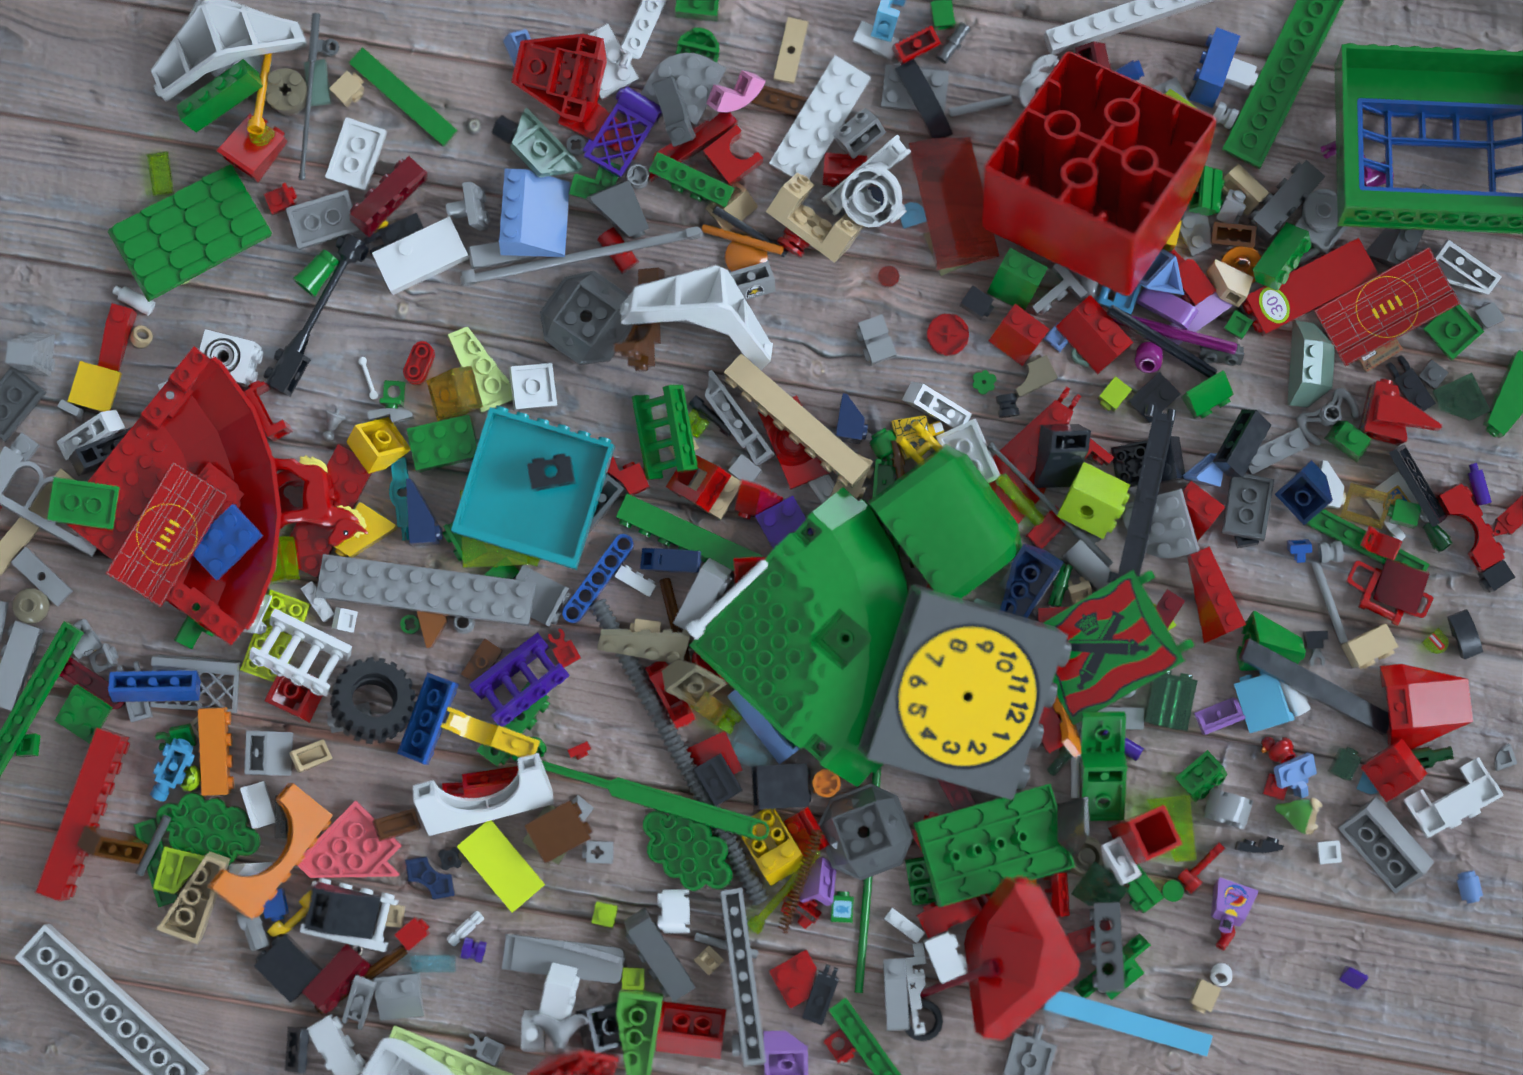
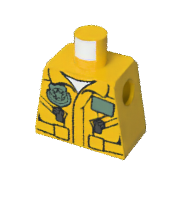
[891,416,944,461]

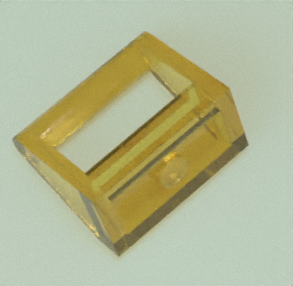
[1340,482,1393,530]

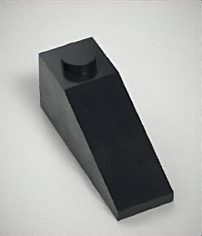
[69,427,132,476]

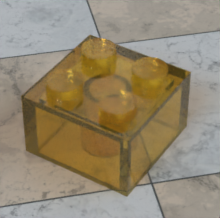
[426,366,483,421]

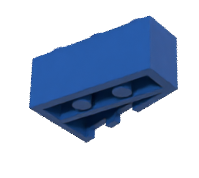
[1189,27,1240,108]

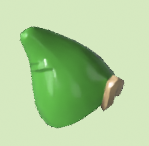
[1275,798,1323,835]

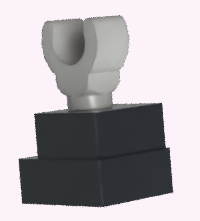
[1303,631,1328,666]

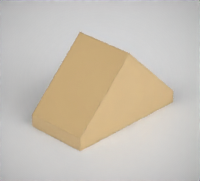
[289,739,332,773]

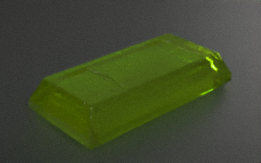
[147,151,174,196]

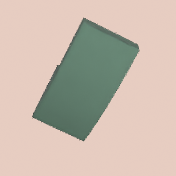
[304,59,331,107]

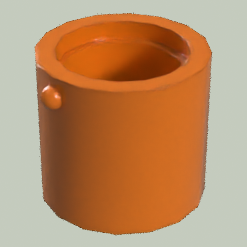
[812,769,840,797]

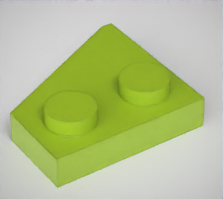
[153,846,205,894]

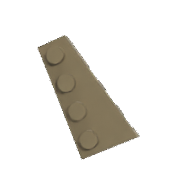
[597,629,690,663]

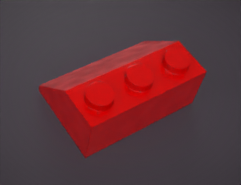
[1055,294,1133,375]
[656,1001,727,1059]

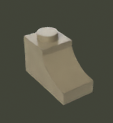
[1014,354,1058,399]

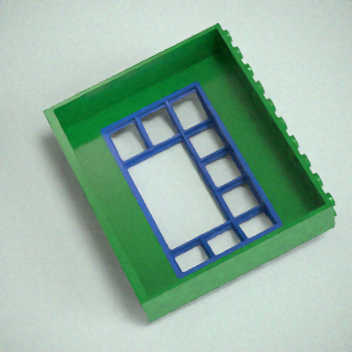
[1334,43,1523,234]

